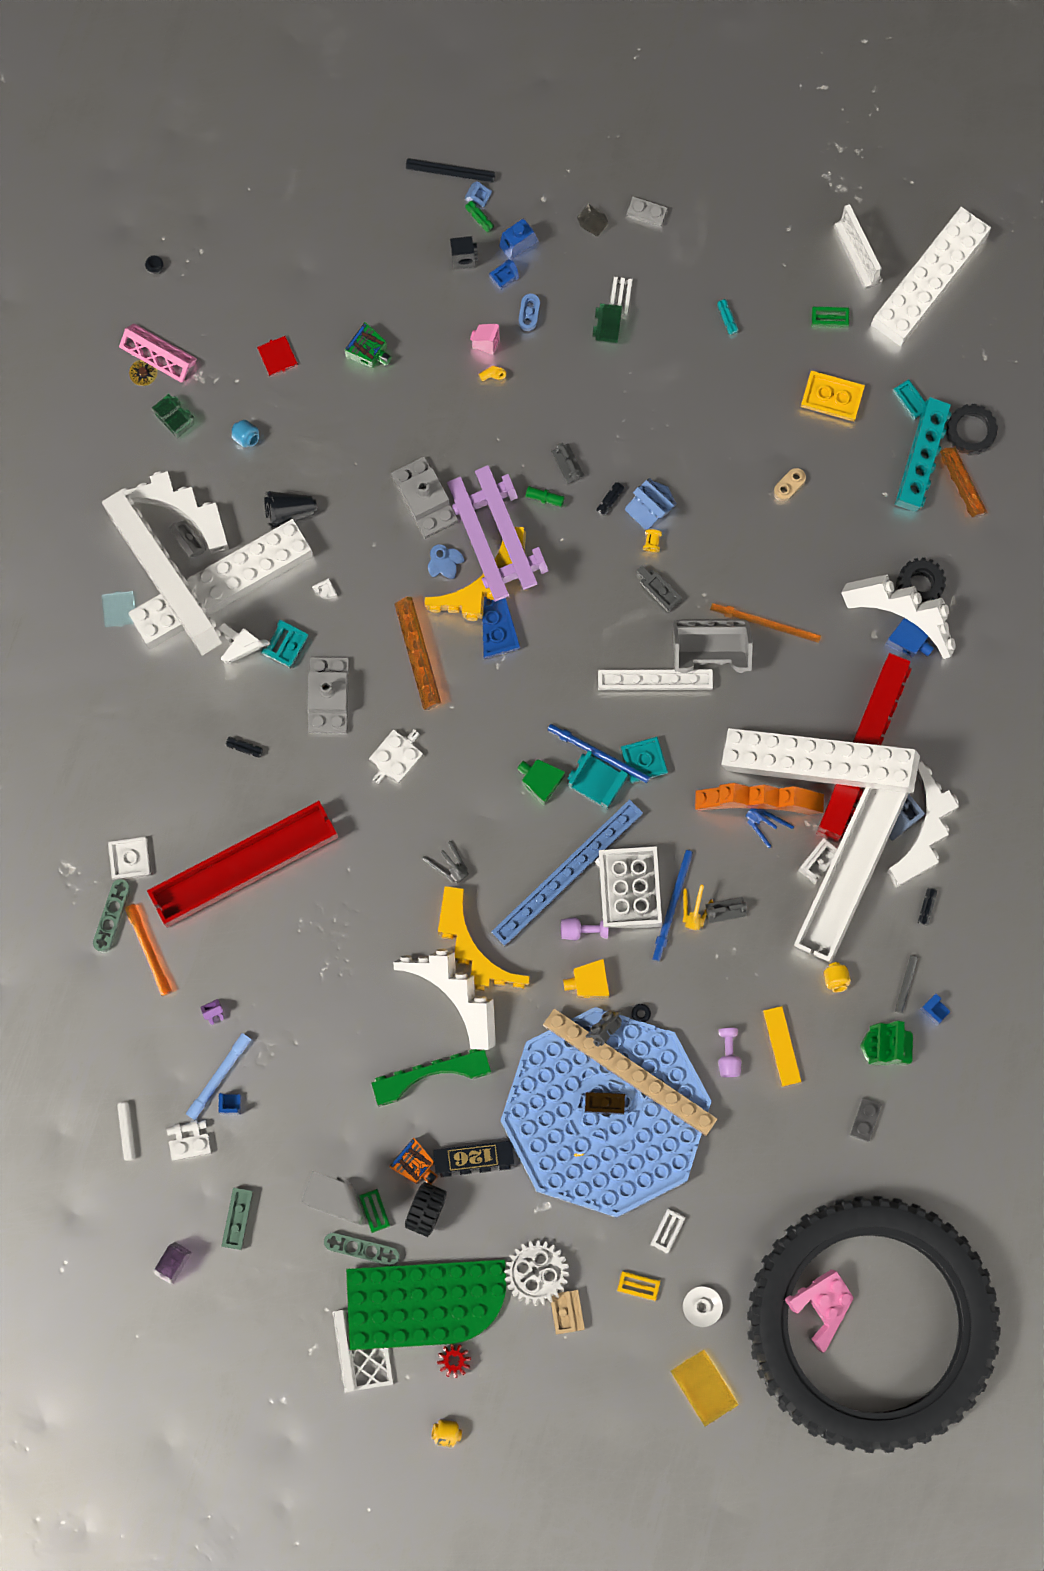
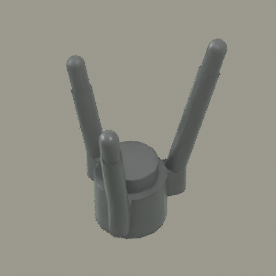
[423,841,469,884]

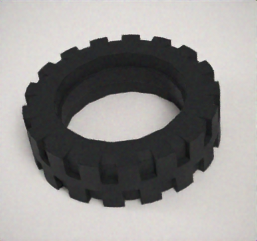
[946,404,998,456]

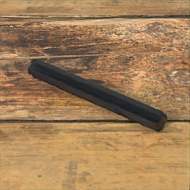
[406,158,496,183]

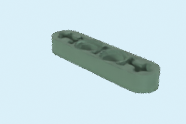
[93,879,130,952]
[324,1233,400,1265]

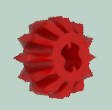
[437,1344,471,1378]

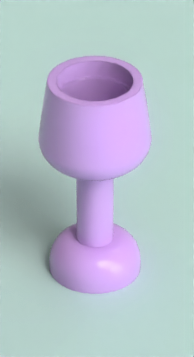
[561,917,608,941]
[718,1028,742,1078]

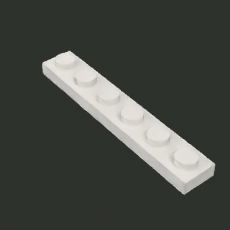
[598,669,713,690]

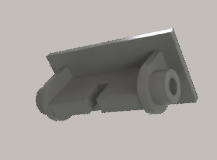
[551,443,584,483]
[705,897,747,923]
[585,1011,622,1047]

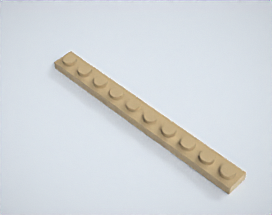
[543,1009,717,1136]

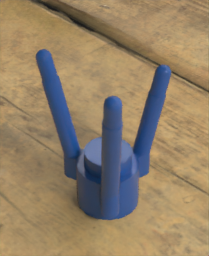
[746,808,794,848]

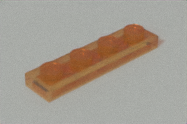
[940,447,987,518]

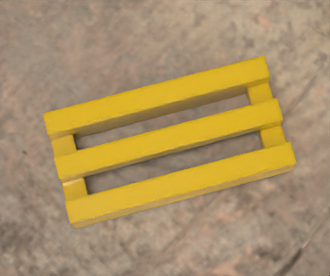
[617,1271,660,1301]

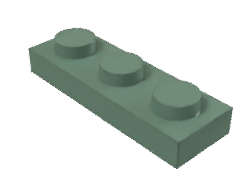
[221,1187,253,1250]

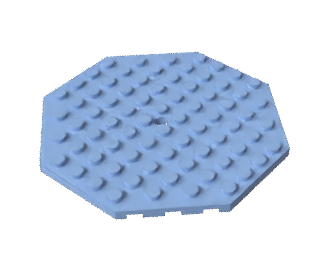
[500,1007,712,1218]

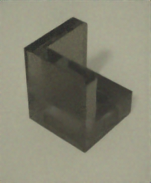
[577,204,609,237]

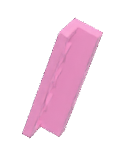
[119,324,197,383]

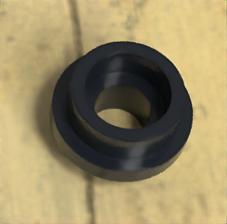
[631,1004,651,1023]

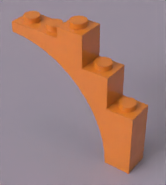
[695,783,824,815]

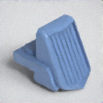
[625,478,677,529]

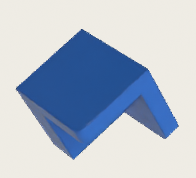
[920,994,950,1025]
[218,1093,241,1115]

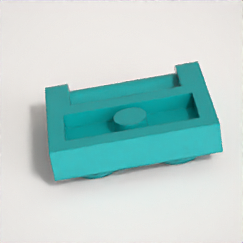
[261,620,309,668]

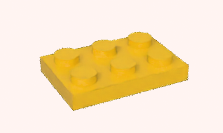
[801,371,865,422]

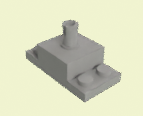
[391,457,458,539]
[307,657,349,733]

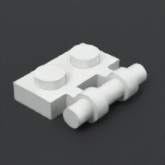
[166,1120,212,1161]

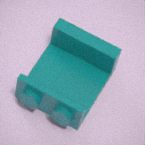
[567,750,628,810]

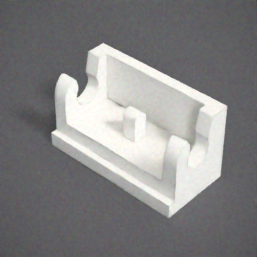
[798,838,837,883]

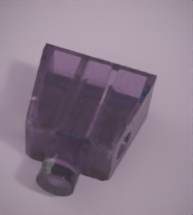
[154,1242,192,1285]

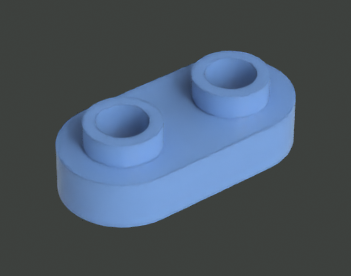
[519,294,540,331]

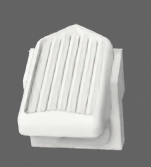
[219,623,270,664]

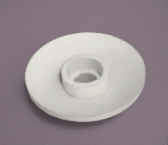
[683,1287,723,1327]

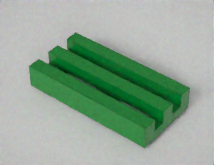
[812,306,849,327]
[359,1189,391,1233]

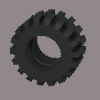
[896,557,946,602]
[405,1182,447,1237]

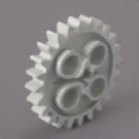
[504,1240,569,1306]

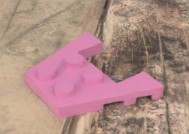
[785,1269,854,1353]

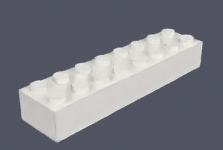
[871,207,991,346]

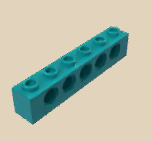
[894,397,951,512]

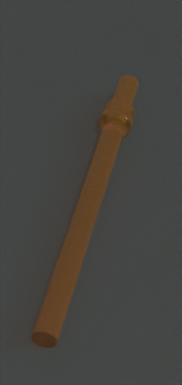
[710,603,821,643]

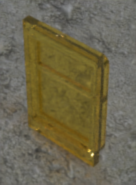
[670,1349,739,1426]

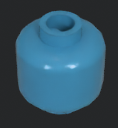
[231,420,259,448]

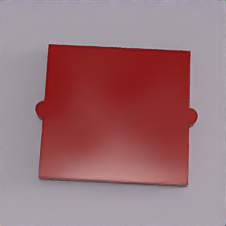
[257,336,298,376]

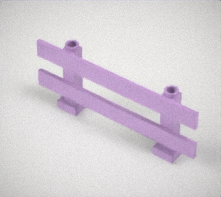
[447,465,548,602]

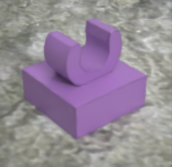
[200,999,223,1025]

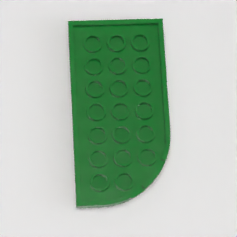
[346,1260,506,1350]

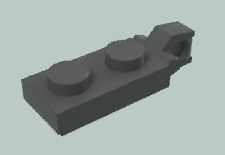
[636,566,682,612]

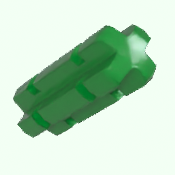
[465,201,494,232]

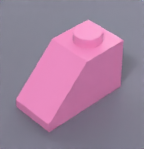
[470,324,500,355]

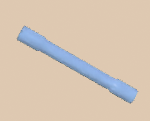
[185,1033,252,1120]

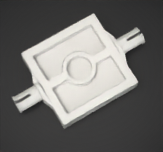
[369,729,423,784]

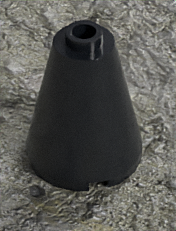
[264,491,317,529]

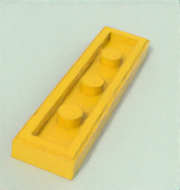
[763,1006,801,1087]

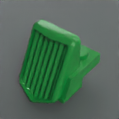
[860,1021,913,1065]

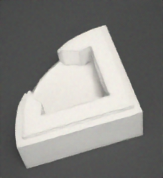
[312,578,337,598]

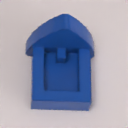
[489,260,519,290]

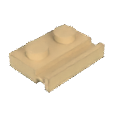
[551,1290,585,1335]

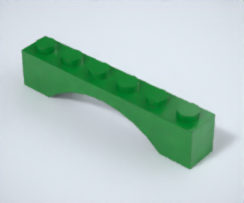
[371,1049,491,1107]

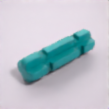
[717,299,738,335]

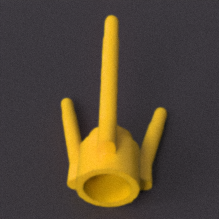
[682,884,713,930]

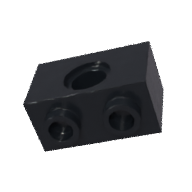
[450,236,478,270]

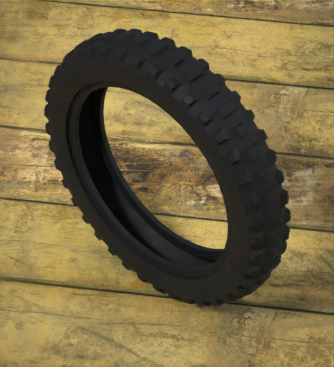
[747,1196,1001,1453]

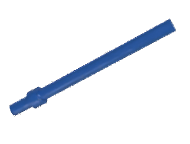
[548,724,650,783]
[652,850,693,962]

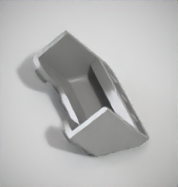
[673,619,753,673]

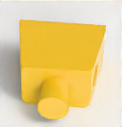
[563,959,609,999]

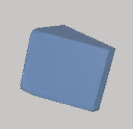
[465,181,492,207]

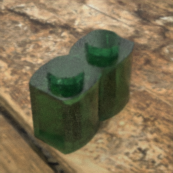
[592,303,622,344]
[152,394,194,439]

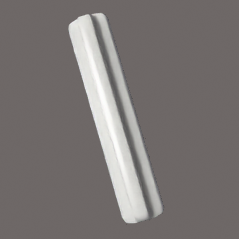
[117,1102,135,1161]

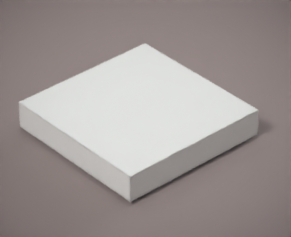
[108,836,151,880]

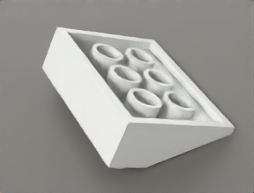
[599,847,662,928]

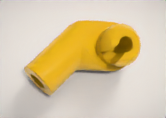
[478,366,506,382]

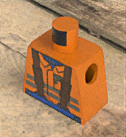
[389,1138,438,1185]

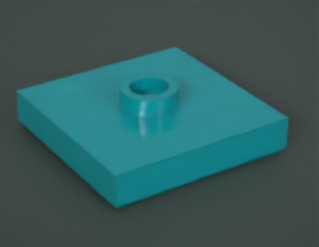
[621,737,668,784]

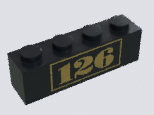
[433,1141,514,1178]

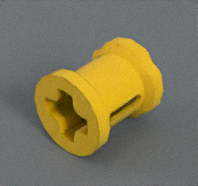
[643,529,662,553]

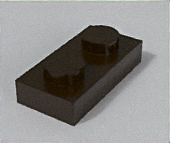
[584,1092,625,1115]

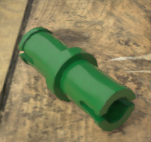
[525,486,565,508]

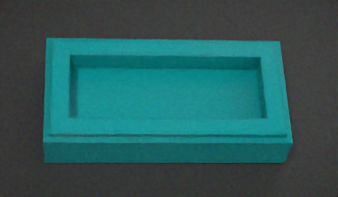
[893,379,925,420]

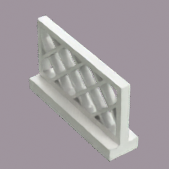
[834,204,883,290]
[333,1309,393,1392]

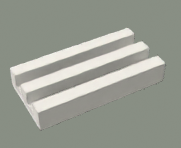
[609,277,632,316]
[650,1209,685,1253]

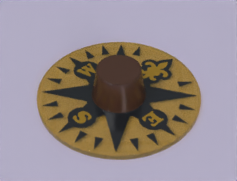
[129,360,157,386]

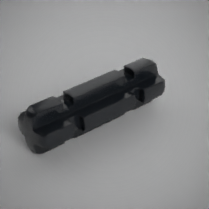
[596,482,624,516]
[226,737,263,758]
[918,888,937,926]

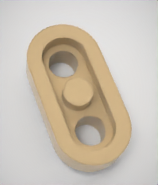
[774,468,806,502]

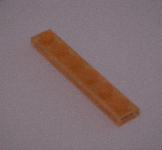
[394,597,441,710]

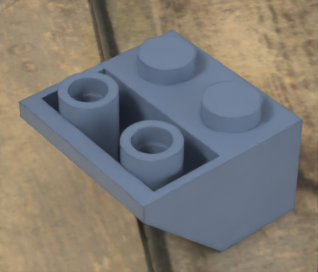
[889,794,925,841]

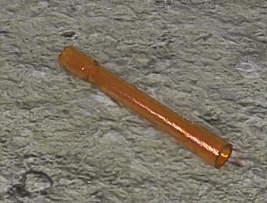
[124,904,172,996]

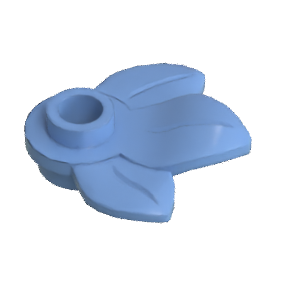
[428,544,464,579]

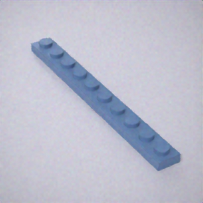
[491,799,643,947]

